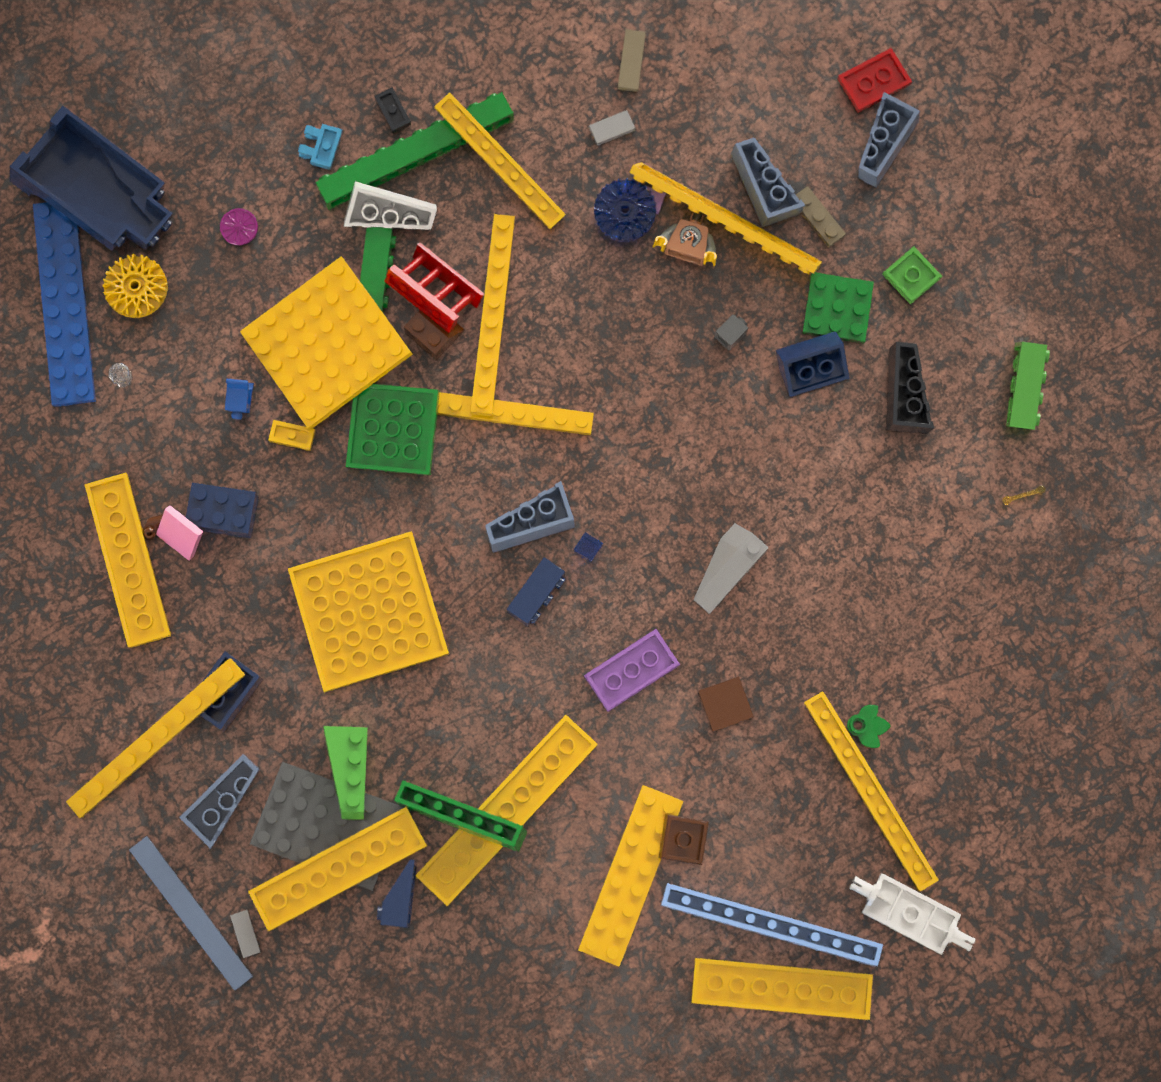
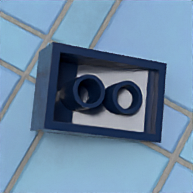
[377,859,417,928]

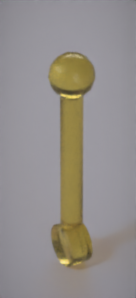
[1003,485,1046,505]

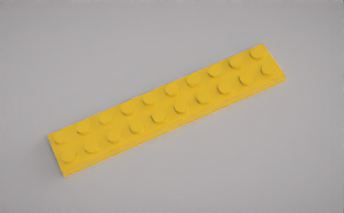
[629,163,822,274]
[415,715,598,906]

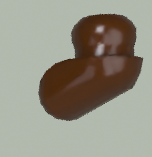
[143,514,163,539]

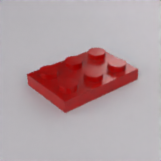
[837,48,912,113]

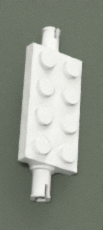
[849,873,975,955]

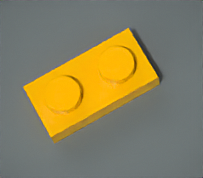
[268,420,316,451]

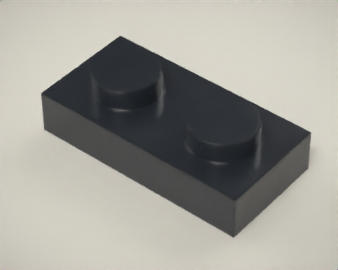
[374,87,411,133]

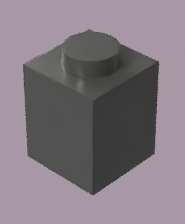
[715,314,748,351]

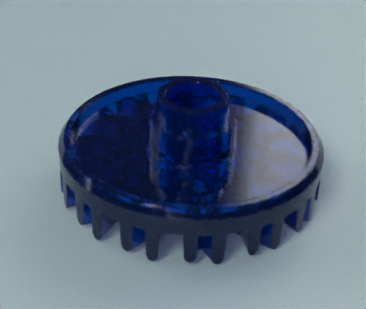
[594,178,656,242]

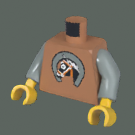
[653,212,717,266]

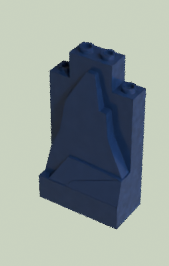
[10,106,173,251]

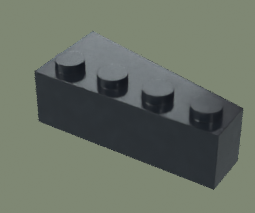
[886,342,934,434]

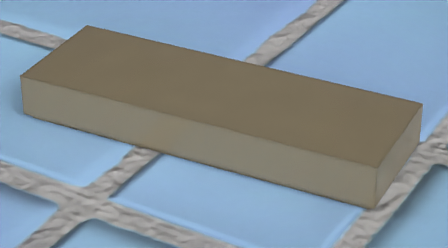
[618,29,646,92]

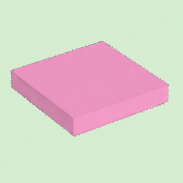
[156,506,203,560]

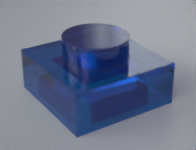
[573,532,603,563]

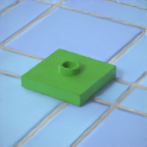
[882,246,942,305]

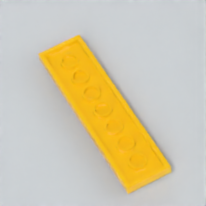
[84,473,171,648]
[578,785,683,967]
[248,807,427,931]
[691,958,873,1020]

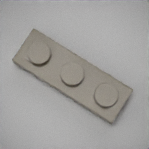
[796,186,846,248]

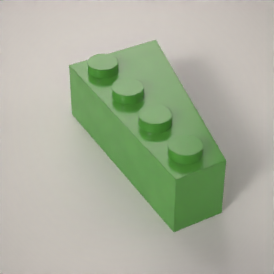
[1006,342,1050,430]

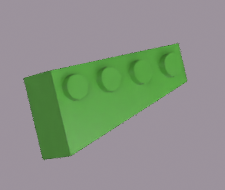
[323,726,367,820]

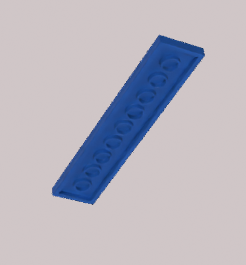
[33,202,96,407]

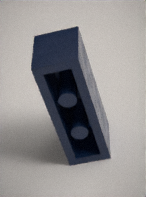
[507,557,566,627]

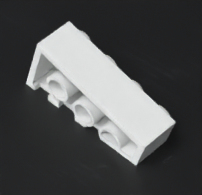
[344,182,437,230]

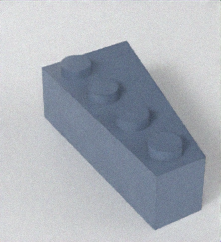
[858,92,920,187]
[731,138,805,227]
[485,481,575,553]
[179,754,260,849]

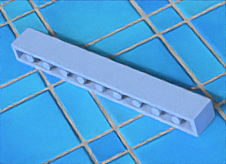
[660,883,883,967]

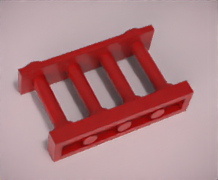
[384,243,484,333]

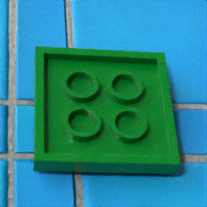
[802,272,874,344]

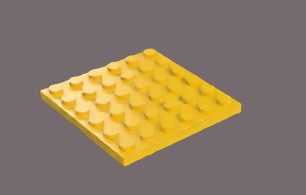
[240,256,413,430]
[288,531,449,693]

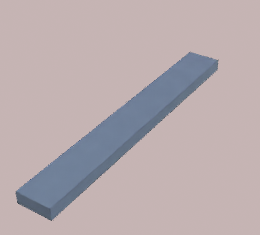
[129,836,253,991]

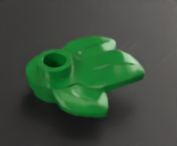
[847,705,891,748]

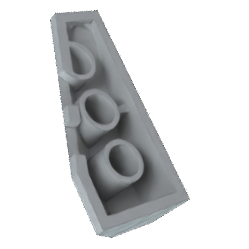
[694,523,769,614]

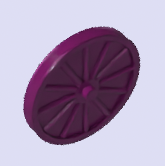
[220,208,258,246]

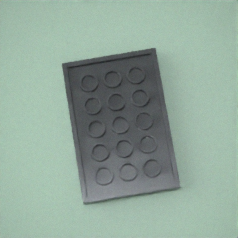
[250,762,404,891]

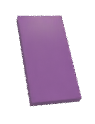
[584,629,680,712]

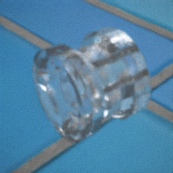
[108,363,133,388]

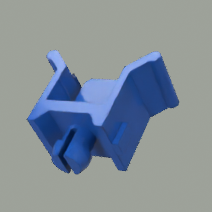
[225,379,254,420]

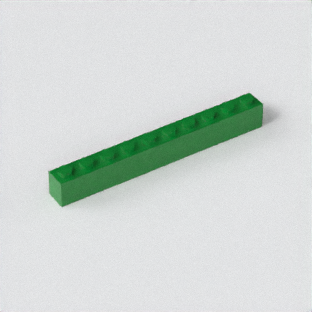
[316,92,514,210]

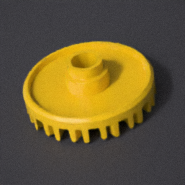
[103,254,168,318]

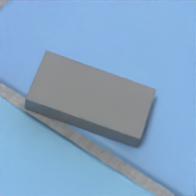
[589,110,635,146]

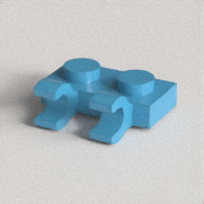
[298,124,343,170]

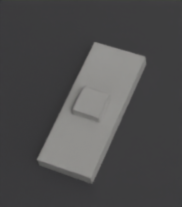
[230,910,261,958]

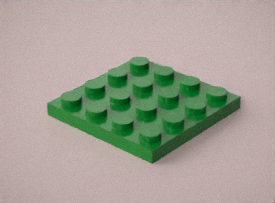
[346,384,440,475]

